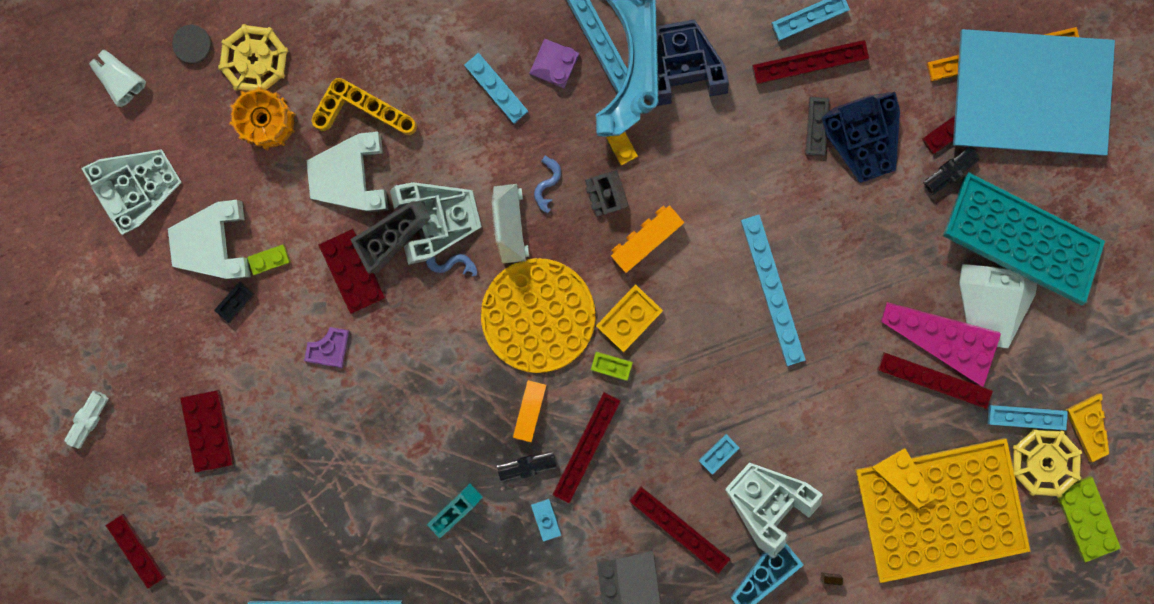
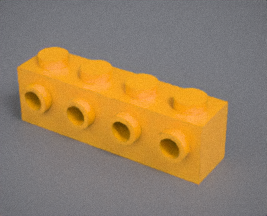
[611,205,685,273]

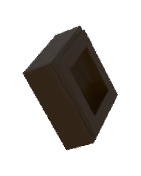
[820,572,844,586]

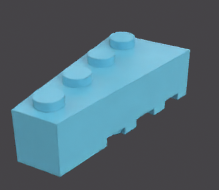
[731,543,804,604]

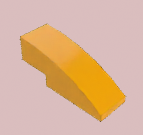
[513,380,546,442]

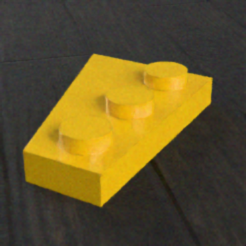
[1065,393,1109,462]
[872,448,935,508]

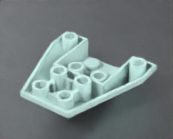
[81,149,181,235]
[959,264,1037,348]

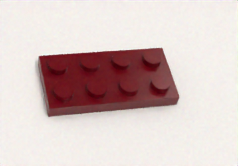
[318,229,386,314]
[180,390,234,473]

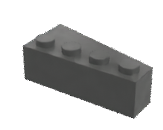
[351,201,431,273]

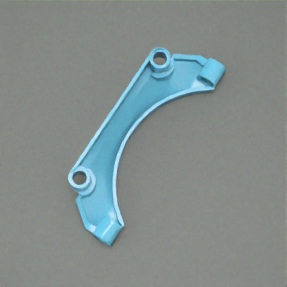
[596,0,658,137]

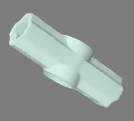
[64,390,109,449]

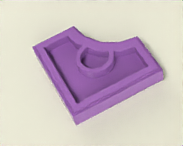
[304,327,350,368]

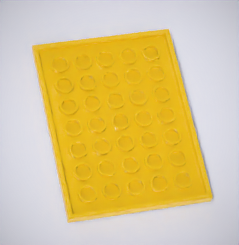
[855,438,1031,583]

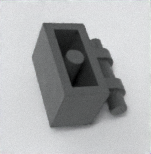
[585,170,629,217]

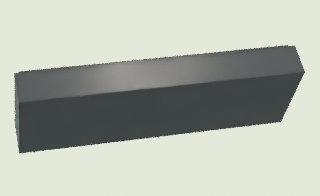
[805,97,829,156]

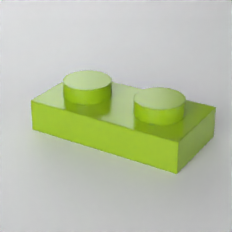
[247,244,291,275]
[591,351,633,381]

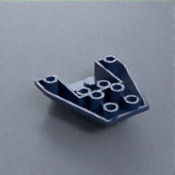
[821,92,900,183]

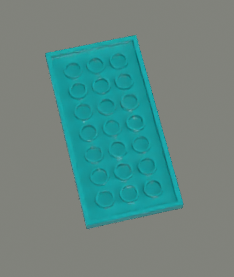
[943,172,1105,306]

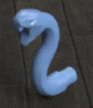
[534,155,561,213]
[426,254,478,276]

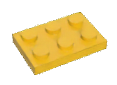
[596,284,663,352]

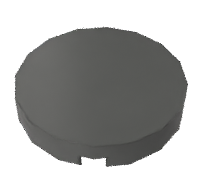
[172,25,212,64]

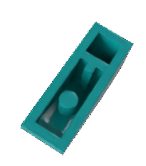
[427,483,483,538]

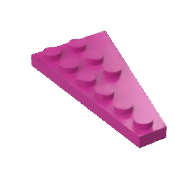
[881,302,1001,387]

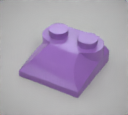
[529,39,580,89]

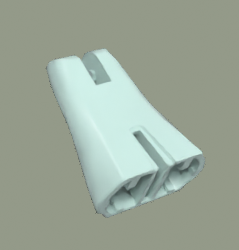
[89,49,146,107]

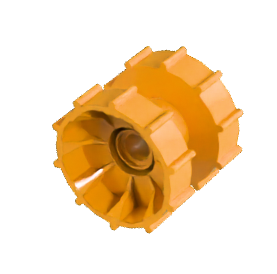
[229,86,296,151]

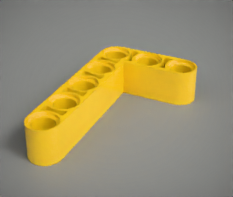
[311,78,417,135]

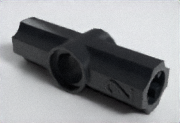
[923,147,980,195]
[497,451,557,482]

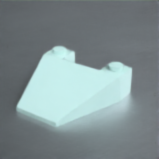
[307,132,389,212]
[390,182,481,265]
[492,184,529,264]
[168,200,251,279]
[725,463,823,559]

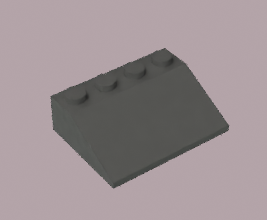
[596,550,660,604]

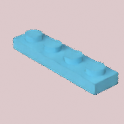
[771,0,850,41]
[464,53,528,124]
[988,405,1068,430]

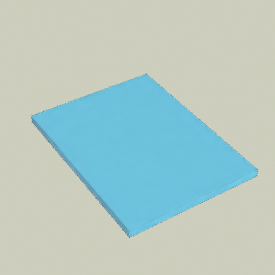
[953,29,1115,156]

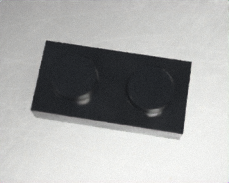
[214,282,255,323]

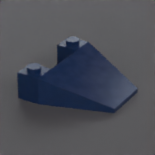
[656,19,729,106]

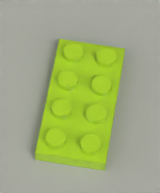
[1058,476,1121,562]

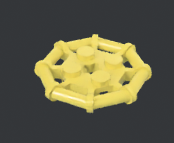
[218,24,289,91]
[1012,428,1082,498]

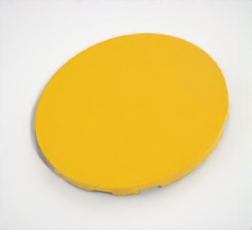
[481,258,595,373]

